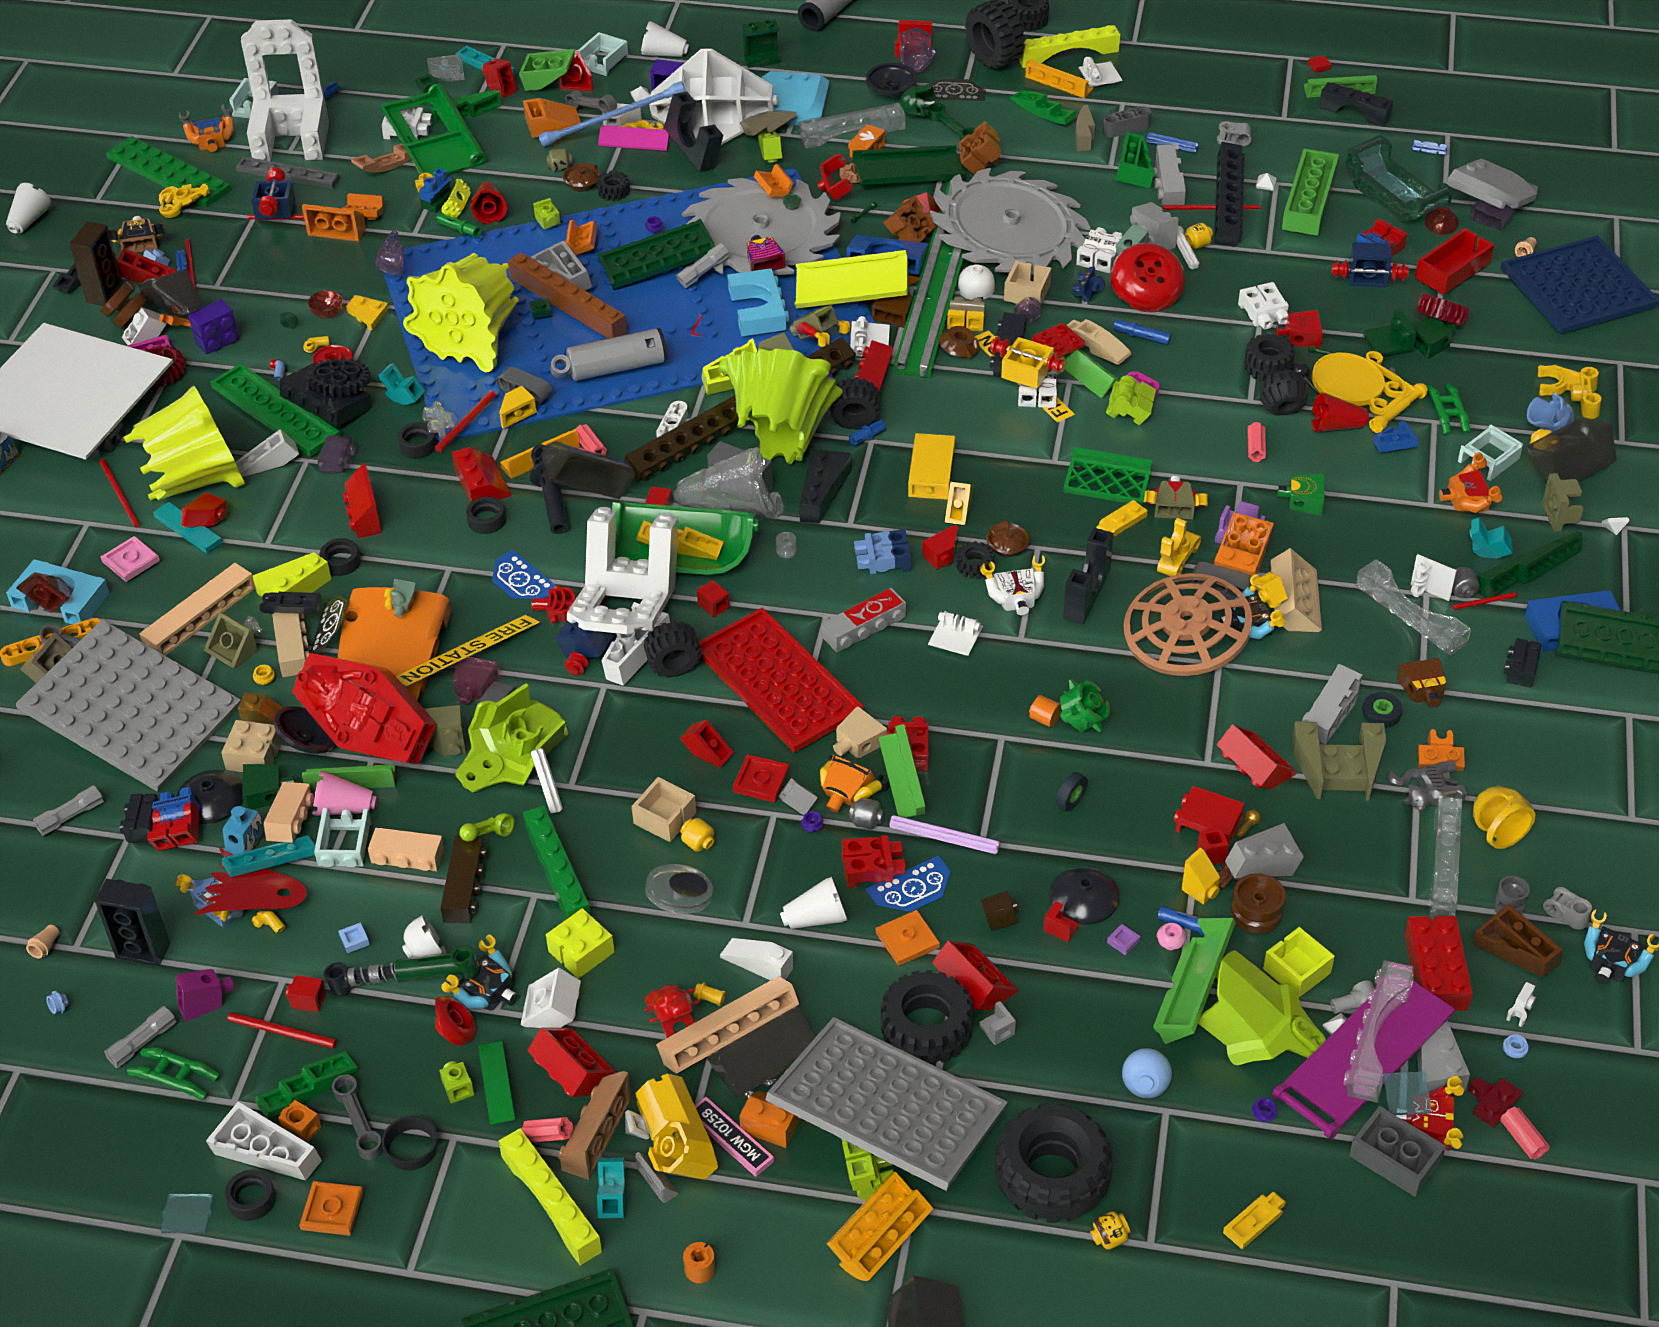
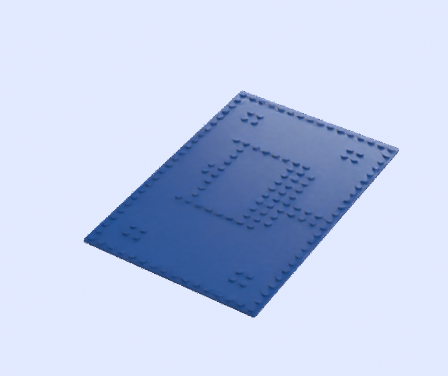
[378,169,875,443]

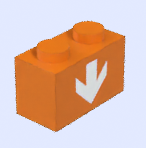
[848,124,885,157]

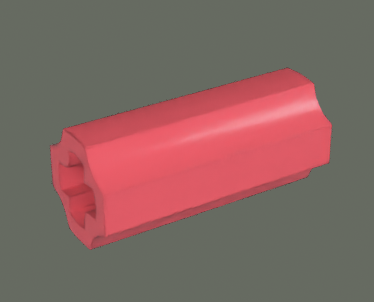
[1247,422,1266,462]
[576,424,607,461]
[1500,1107,1550,1160]
[521,1117,573,1142]

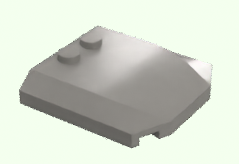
[1446,158,1538,208]

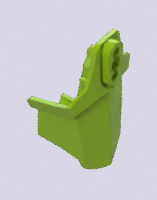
[456,683,568,792]
[1198,950,1326,1065]

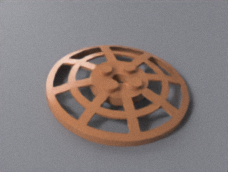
[1124,573,1253,676]

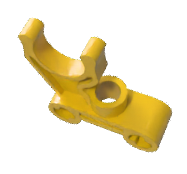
[1538,365,1601,419]
[1157,518,1201,577]

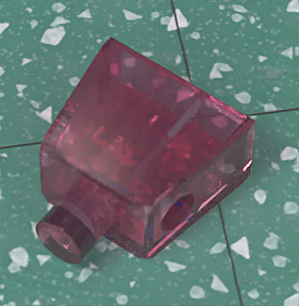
[453,657,500,705]

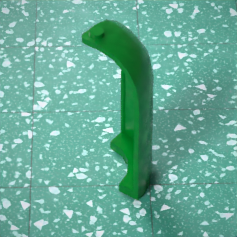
[612,502,759,575]

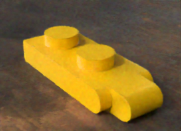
[1097,500,1148,536]
[1223,1192,1286,1250]

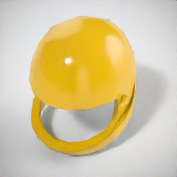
[1473,786,1536,849]

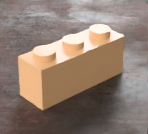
[264,782,314,843]
[368,828,445,871]

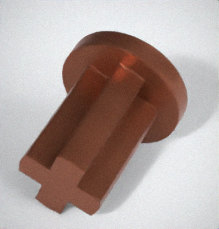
[1218,861,1236,890]

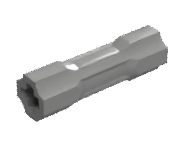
[676,243,730,288]
[33,785,104,836]
[104,1006,176,1068]

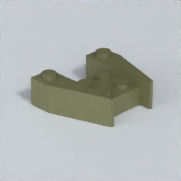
[1292,721,1386,800]

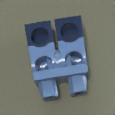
[854,529,911,574]

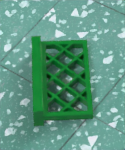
[1063,447,1153,506]

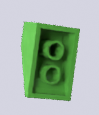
[519,49,576,91]

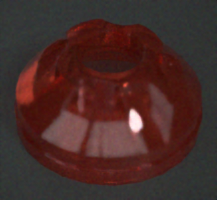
[1425,207,1459,235]
[308,290,343,319]

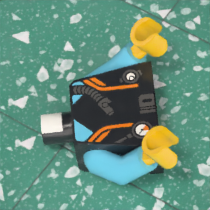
[1219,574,1285,639]
[1584,909,1659,984]
[442,935,517,1011]

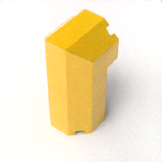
[635,1074,718,1180]

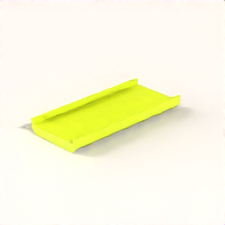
[795,250,908,309]

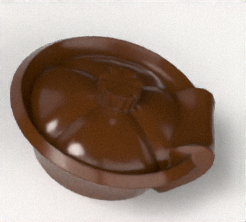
[563,162,600,192]
[939,326,980,359]
[986,520,1030,557]

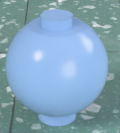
[1122,1048,1172,1098]

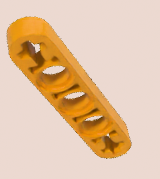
[0,618,101,666]

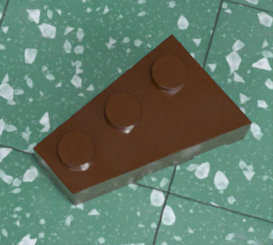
[1474,904,1563,978]

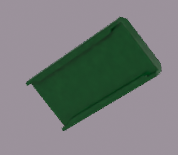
[852,145,967,186]
[597,219,715,289]
[1555,600,1659,674]
[461,1268,633,1327]

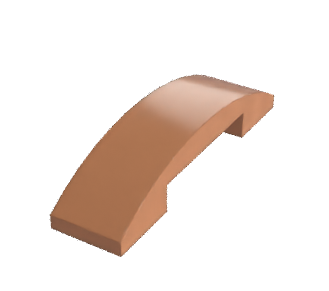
[351,144,411,172]

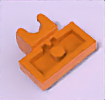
[1417,729,1465,771]

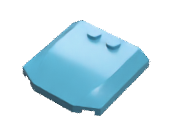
[762,71,830,126]

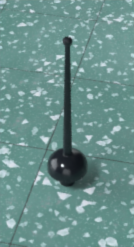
[1291,363,1320,394]

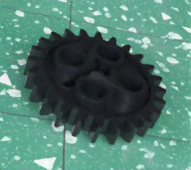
[306,357,371,397]

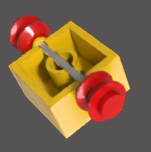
[990,336,1066,389]

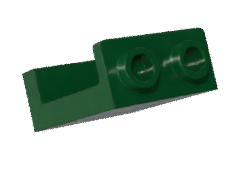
[742,19,780,68]

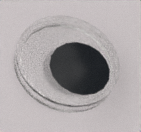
[645,864,713,914]

